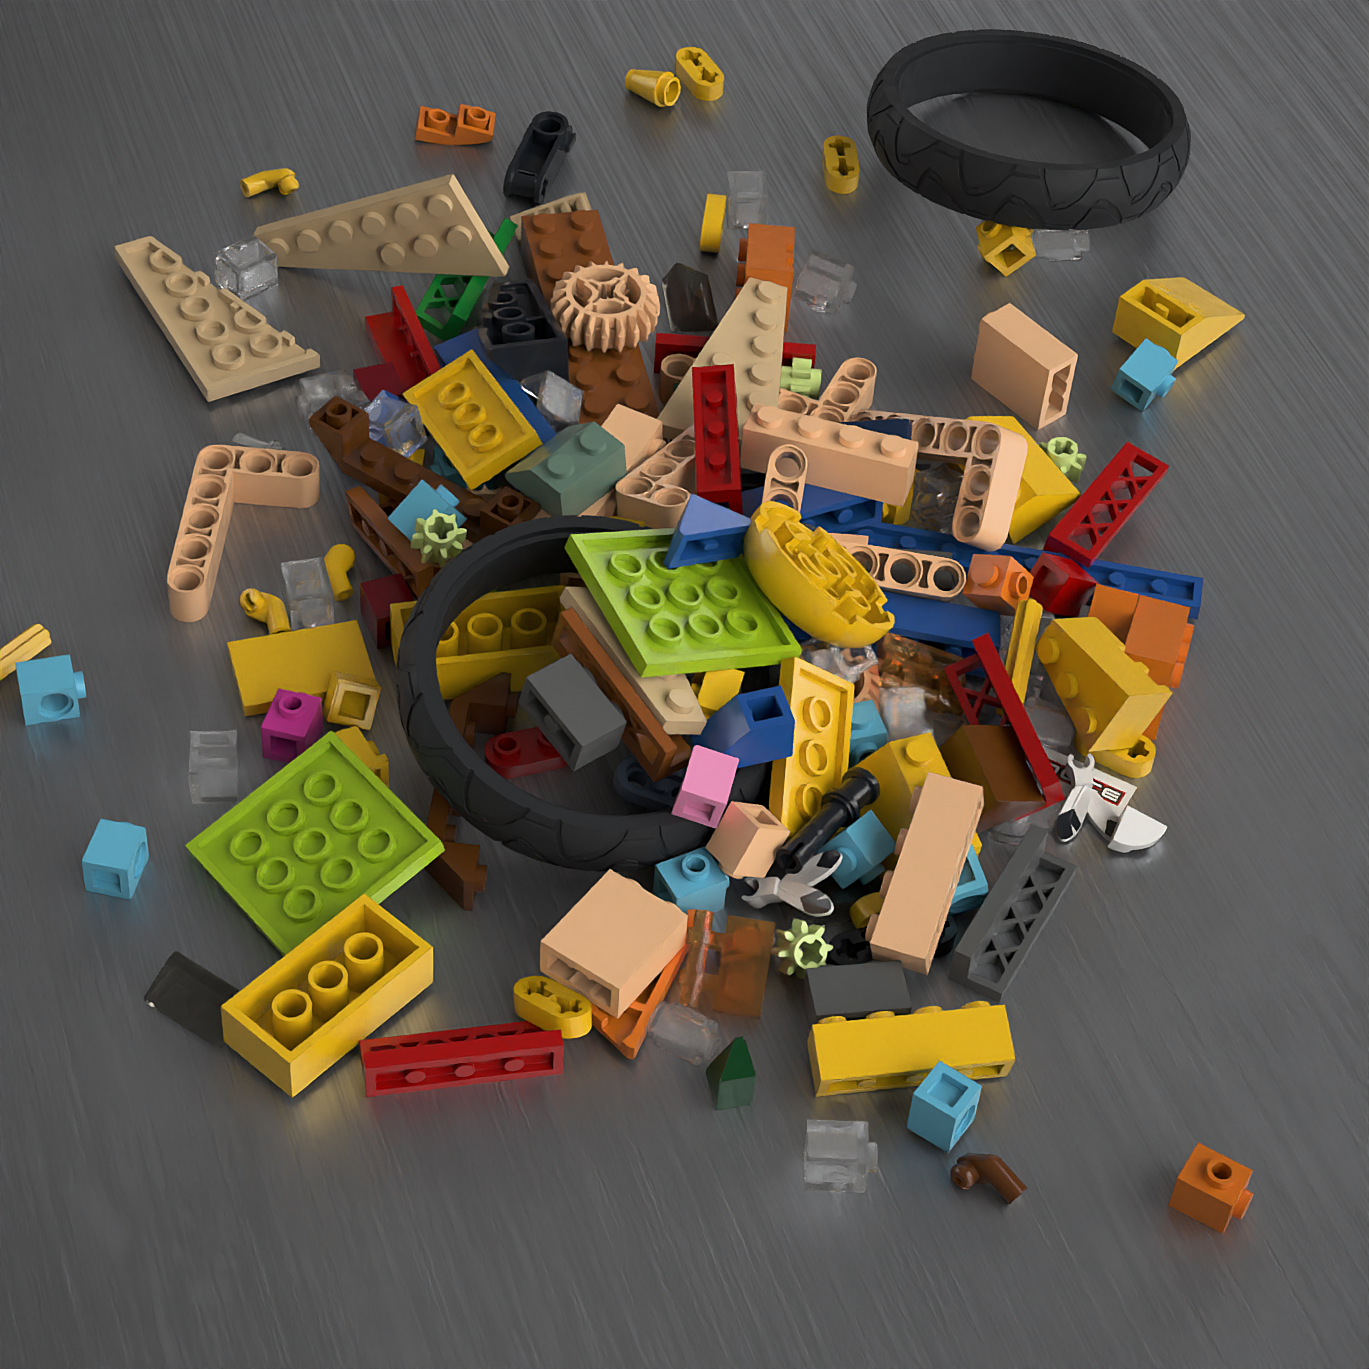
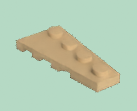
[559,586,707,735]

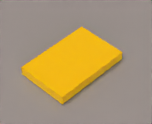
[227,620,376,717]

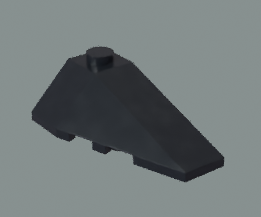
[478,279,569,392]

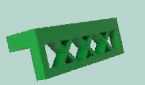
[415,218,518,341]

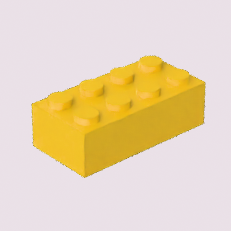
[390,585,566,700]
[221,893,433,1098]

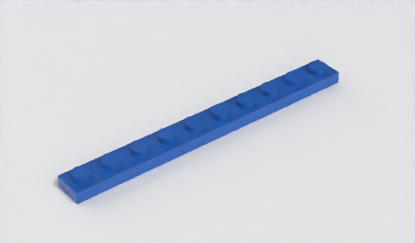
[840,522,1203,619]

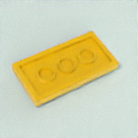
[402,349,543,490]
[768,656,854,855]

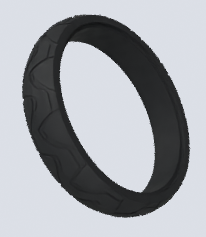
[866,29,1191,231]
[396,515,781,872]

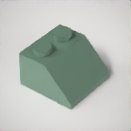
[505,421,627,517]

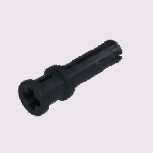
[776,767,881,874]

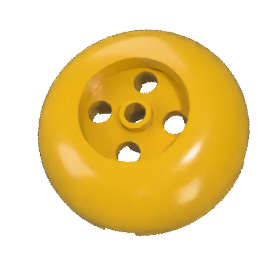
[743,501,895,648]

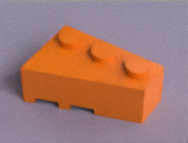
[735,223,795,332]
[1124,595,1195,740]

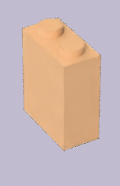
[971,303,1078,431]
[540,869,688,1019]

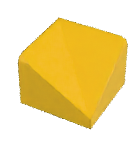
[322,671,381,730]

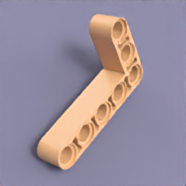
[659,354,877,422]
[849,409,1028,552]
[761,444,966,602]
[167,445,320,622]

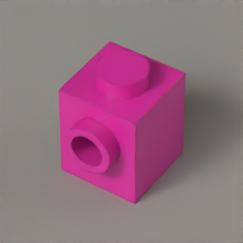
[261,688,323,763]

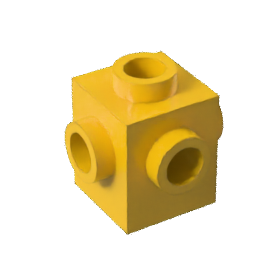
[975,220,1036,277]

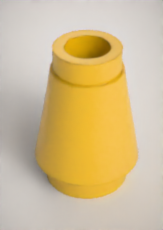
[625,69,681,107]

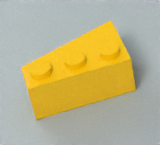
[1035,617,1173,752]

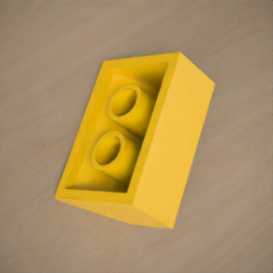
[947,416,1081,545]
[854,732,982,882]

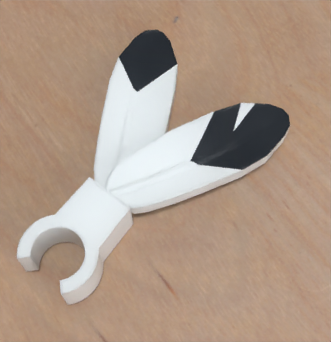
[1055,753,1119,842]
[741,850,843,917]

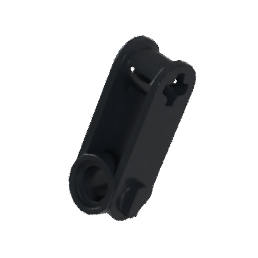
[503,111,576,205]

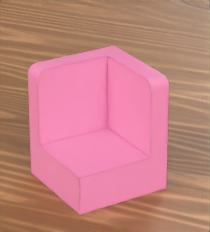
[671,745,739,829]

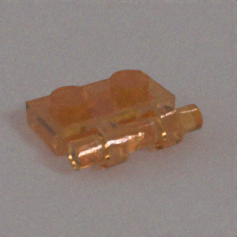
[876,632,966,717]
[678,910,776,1020]

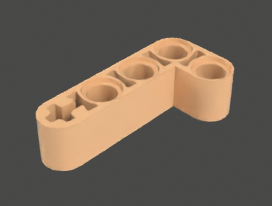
[616,425,697,529]

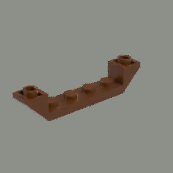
[309,395,541,544]
[424,672,519,911]

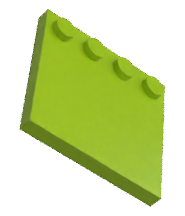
[565,528,802,678]
[185,730,445,957]

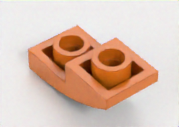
[414,104,496,145]

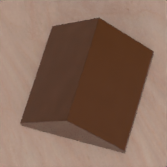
[939,724,1046,834]

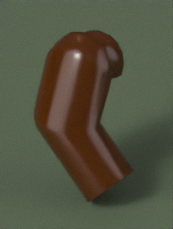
[950,1153,1028,1205]

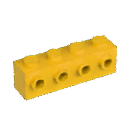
[807,1001,1016,1097]

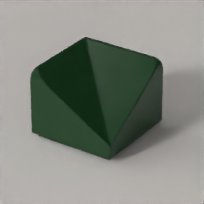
[706,1036,756,1110]

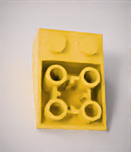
[1112,277,1245,370]

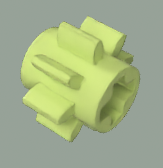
[780,358,822,399]
[1040,437,1087,483]
[411,509,467,568]
[770,919,833,979]

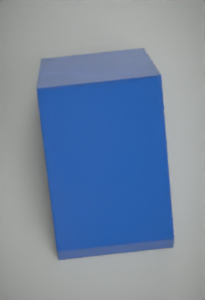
[663,493,751,569]

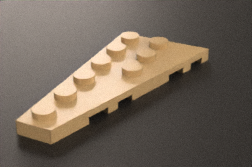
[253,174,509,277]
[114,236,320,402]
[657,277,788,457]

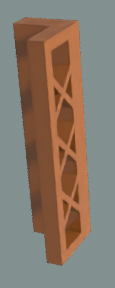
[345,485,451,600]
[551,607,692,783]

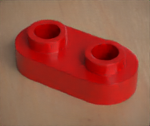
[484,726,567,779]

